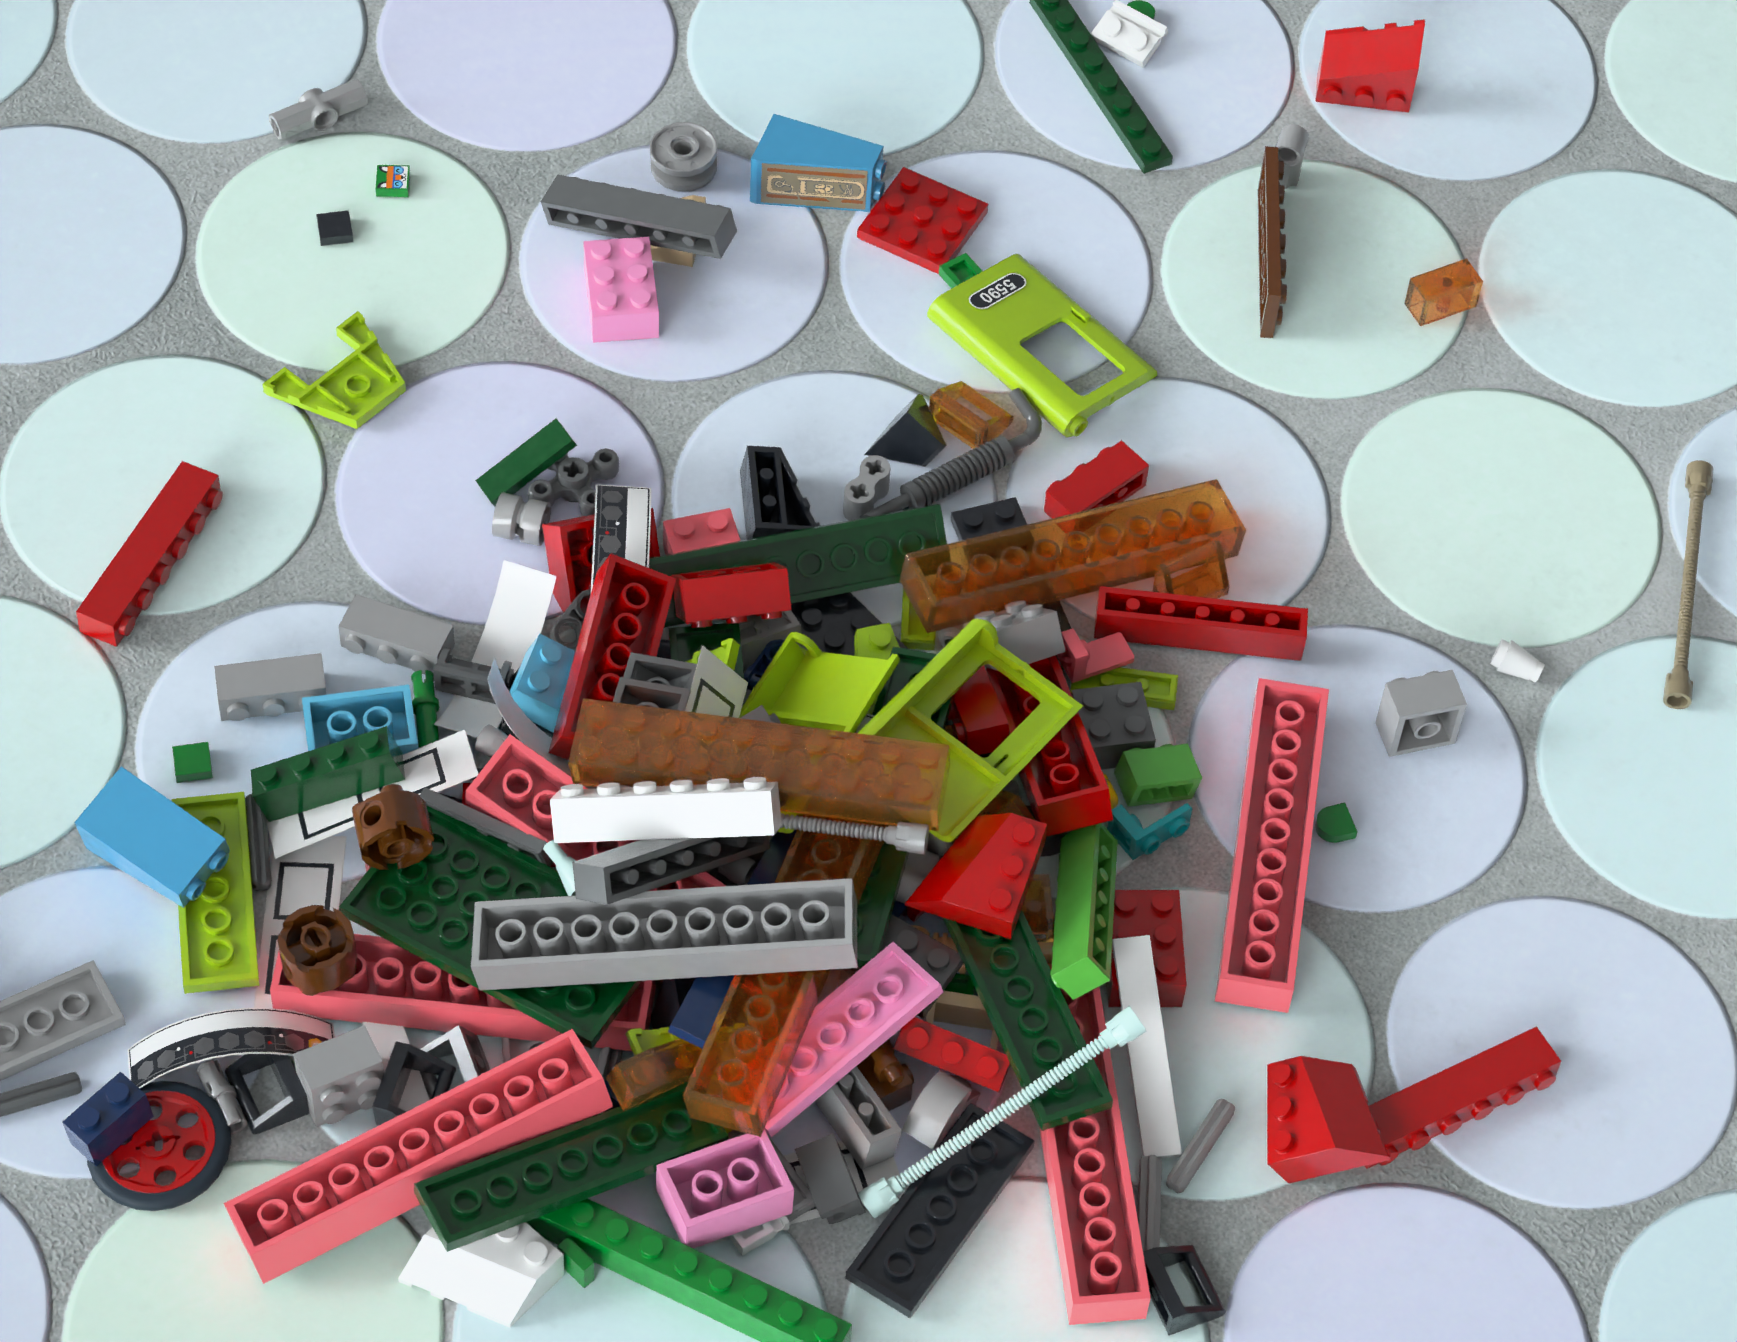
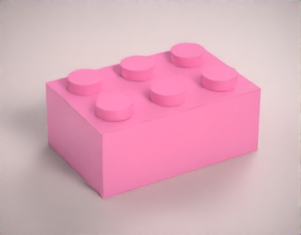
[583,237,659,343]
[656,1128,794,1249]

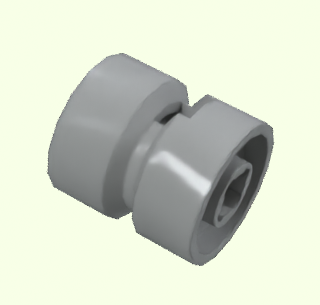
[492,492,551,546]

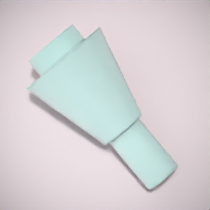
[543,840,576,896]

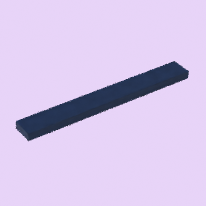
[668,829,817,1049]

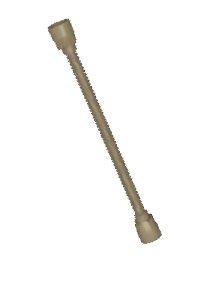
[1663,460,1714,709]

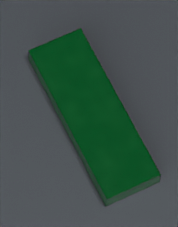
[475,418,577,507]

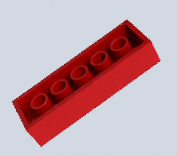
[548,553,676,769]
[986,655,1113,837]

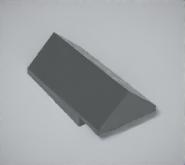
[592,652,697,787]

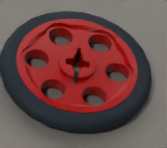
[87,1081,232,1211]

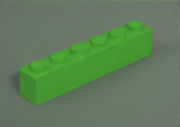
[1050,823,1118,1000]

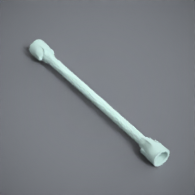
[858,1006,1146,1219]

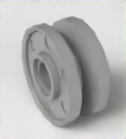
[650,122,717,191]

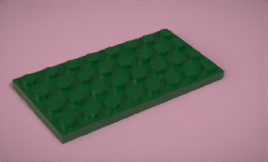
[339,806,642,1049]

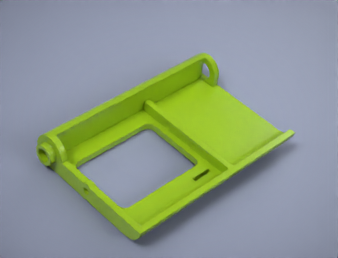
[723,632,900,833]

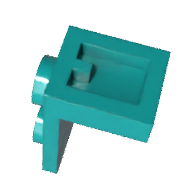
[1107,803,1193,860]

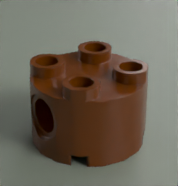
[352,784,434,870]
[277,905,357,996]

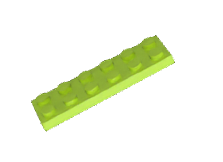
[171,792,260,994]

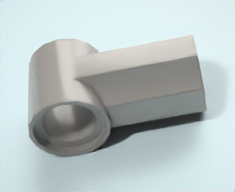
[1275,124,1309,189]

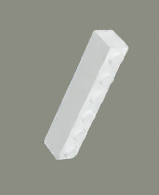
[550,777,782,843]

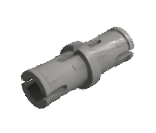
[196,1059,247,1135]

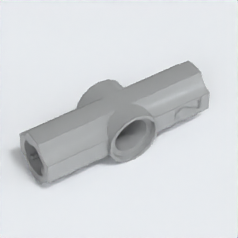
[269,79,368,140]

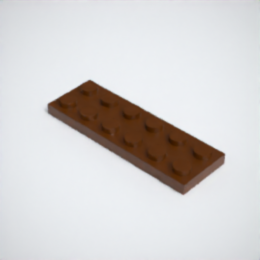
[1257,146,1287,338]

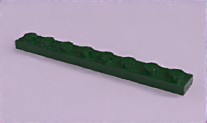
[1029,0,1173,174]

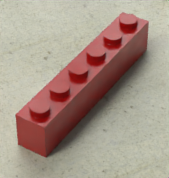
[76,461,223,647]
[1094,586,1308,661]
[1365,1026,1561,1169]

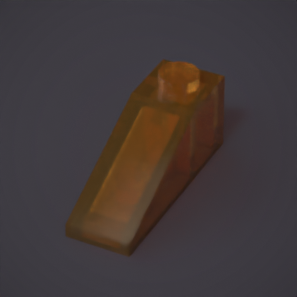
[606,1037,723,1111]

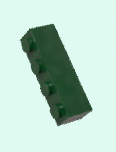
[251,726,405,822]

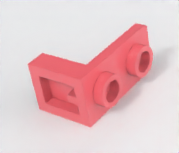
[1057,628,1135,683]

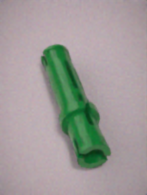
[411,670,440,748]

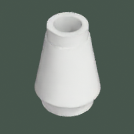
[1490,639,1545,683]

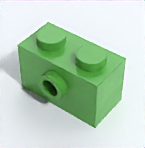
[1114,744,1202,807]

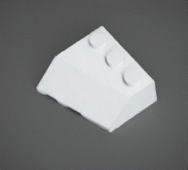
[398,1222,564,1327]

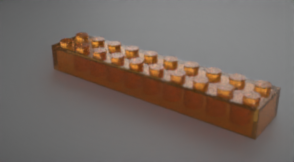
[900,479,1246,633]
[568,698,950,831]
[683,782,891,1137]

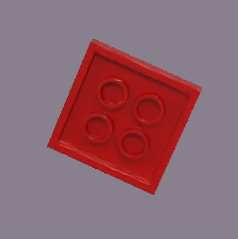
[857,167,989,274]

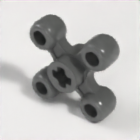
[528,448,619,516]

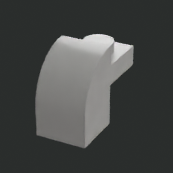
[902,1071,981,1150]

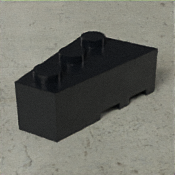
[740,445,821,539]

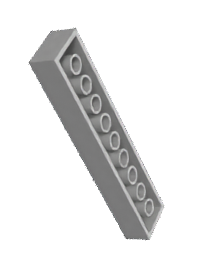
[471,878,858,990]

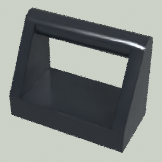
[372,1041,456,1125]
[224,1054,309,1134]
[1143,1245,1226,1335]

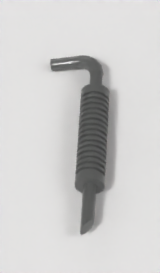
[860,388,1042,518]

